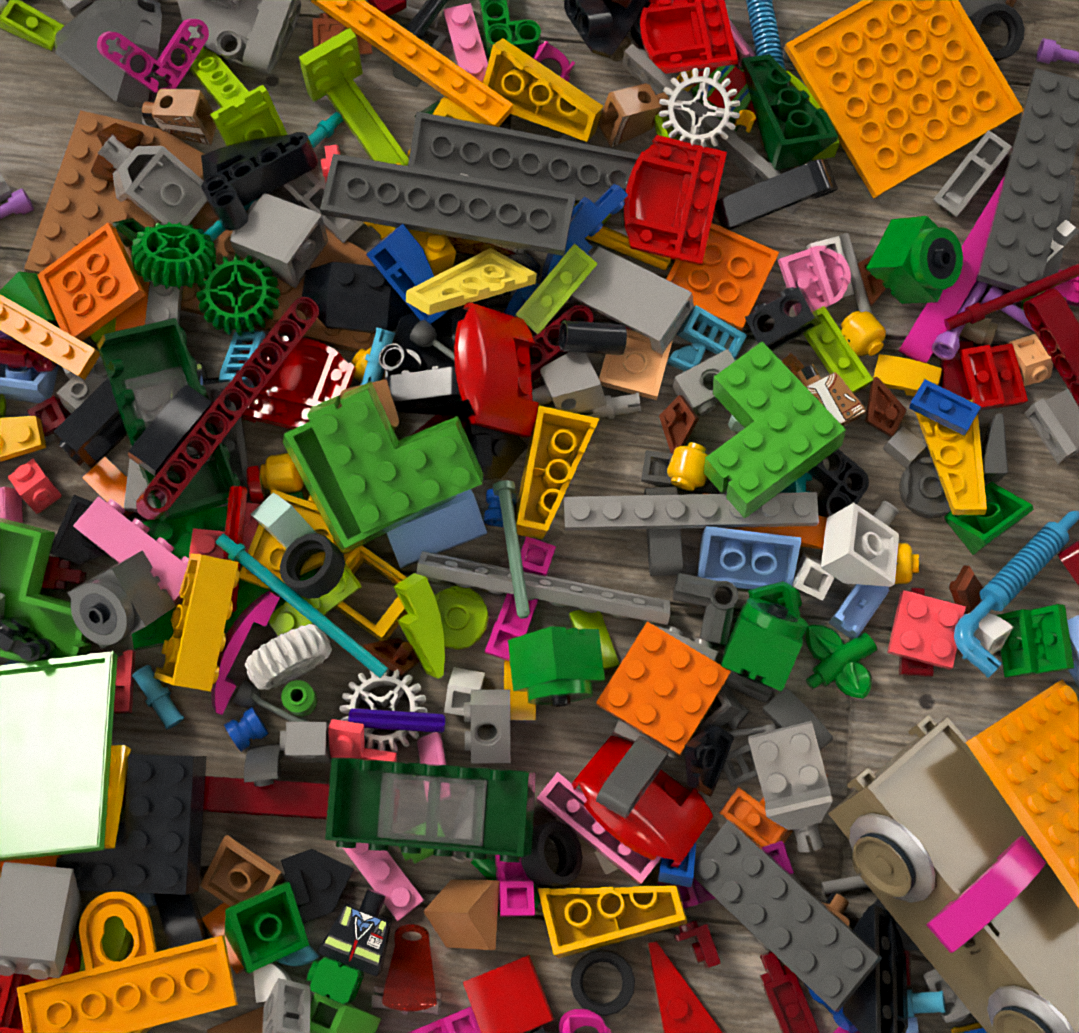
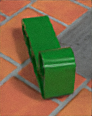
[479,0,541,57]

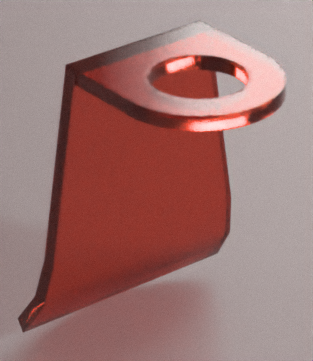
[382,924,437,1011]

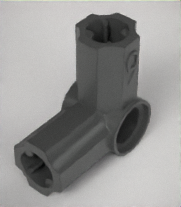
[672,573,738,646]

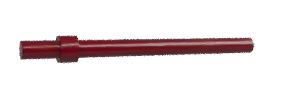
[944,263,1079,331]

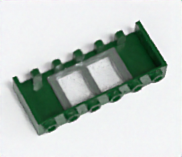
[97,318,240,523]
[325,757,536,862]

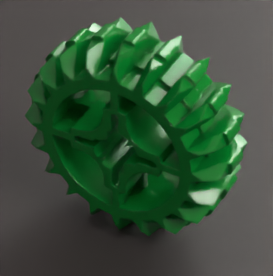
[131,221,216,290]
[196,254,281,337]

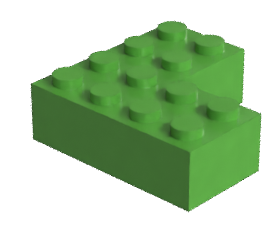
[704,341,846,519]
[307,382,484,533]
[283,422,456,554]
[0,518,92,663]

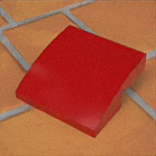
[959,343,1028,410]
[463,955,554,1033]

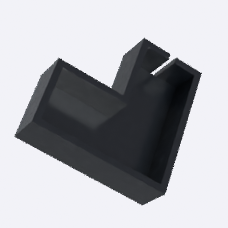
[56,754,206,895]

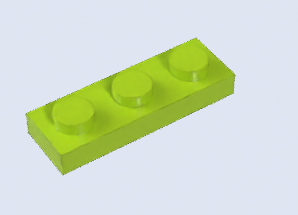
[515,244,598,334]
[803,306,873,394]
[268,563,362,636]

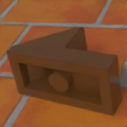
[91,123,144,183]

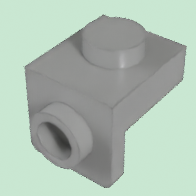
[923,969,971,1023]

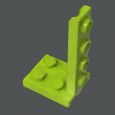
[299,28,409,166]
[181,46,288,146]

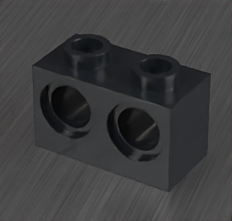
[745,287,822,351]

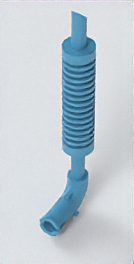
[746,0,786,71]
[954,511,1079,678]

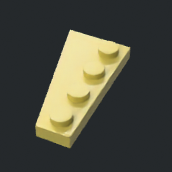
[406,248,537,315]

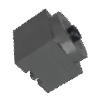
[68,550,176,649]

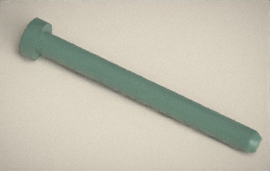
[493,480,530,619]

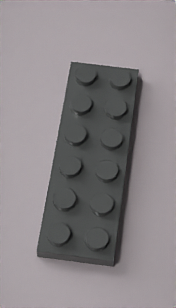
[693,820,882,1012]

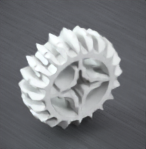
[659,67,740,148]
[244,624,332,690]
[340,669,428,753]

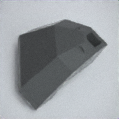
[55,0,162,108]

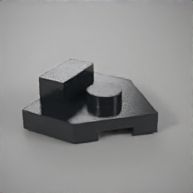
[466,418,528,480]
[50,495,107,565]
[685,724,734,797]
[281,849,355,924]

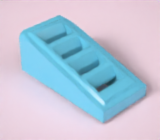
[677,305,747,360]
[219,331,265,388]

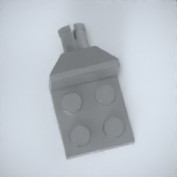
[97,134,207,226]
[748,721,833,852]

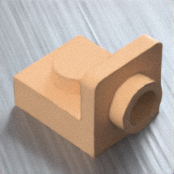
[1009,333,1053,386]

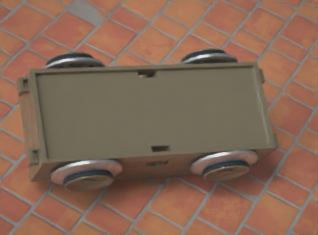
[828,715,1079,1033]

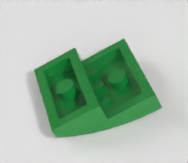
[996,604,1074,678]

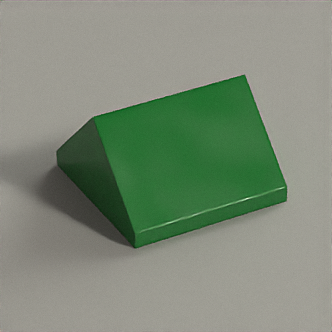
[0,271,60,328]
[944,482,1034,555]
[225,882,309,974]

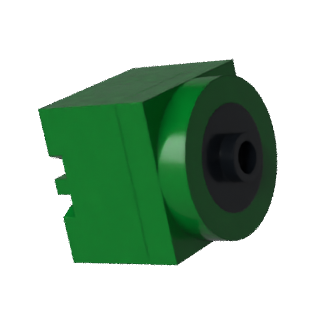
[866,216,963,304]
[721,598,808,691]
[508,626,605,707]

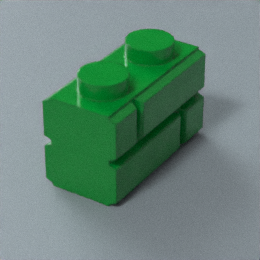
[306,957,365,1004]

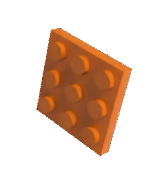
[666,222,779,331]
[37,223,146,341]
[596,621,731,756]

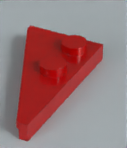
[647,941,722,1033]

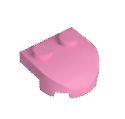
[778,246,851,316]

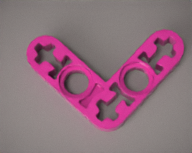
[97,18,209,94]

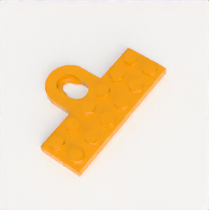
[17,891,238,1033]

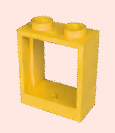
[335,545,407,641]

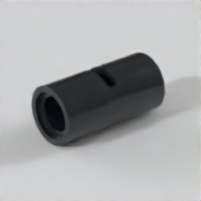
[558,320,627,355]

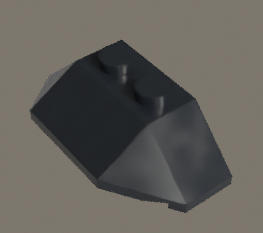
[302,262,413,333]
[843,905,908,1033]

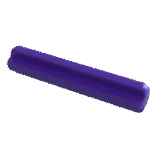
[348,708,446,733]

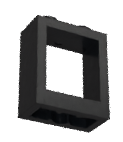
[54,378,127,469]

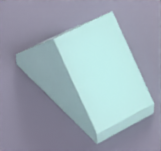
[250,492,316,550]

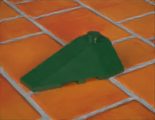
[741,54,838,170]

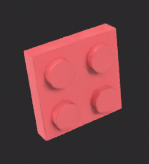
[887,590,966,670]

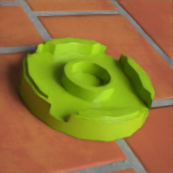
[435,586,489,650]

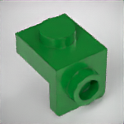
[748,581,802,616]

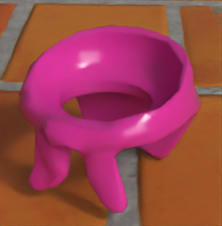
[532,41,575,82]
[559,1009,611,1033]

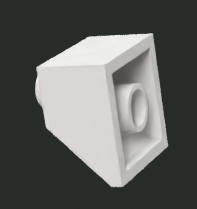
[821,503,899,587]

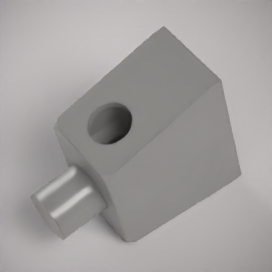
[532,352,607,413]

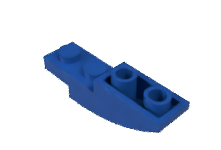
[541,184,628,283]

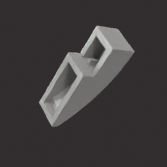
[933,130,1012,218]
[279,171,364,243]

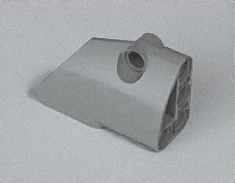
[177,0,301,74]

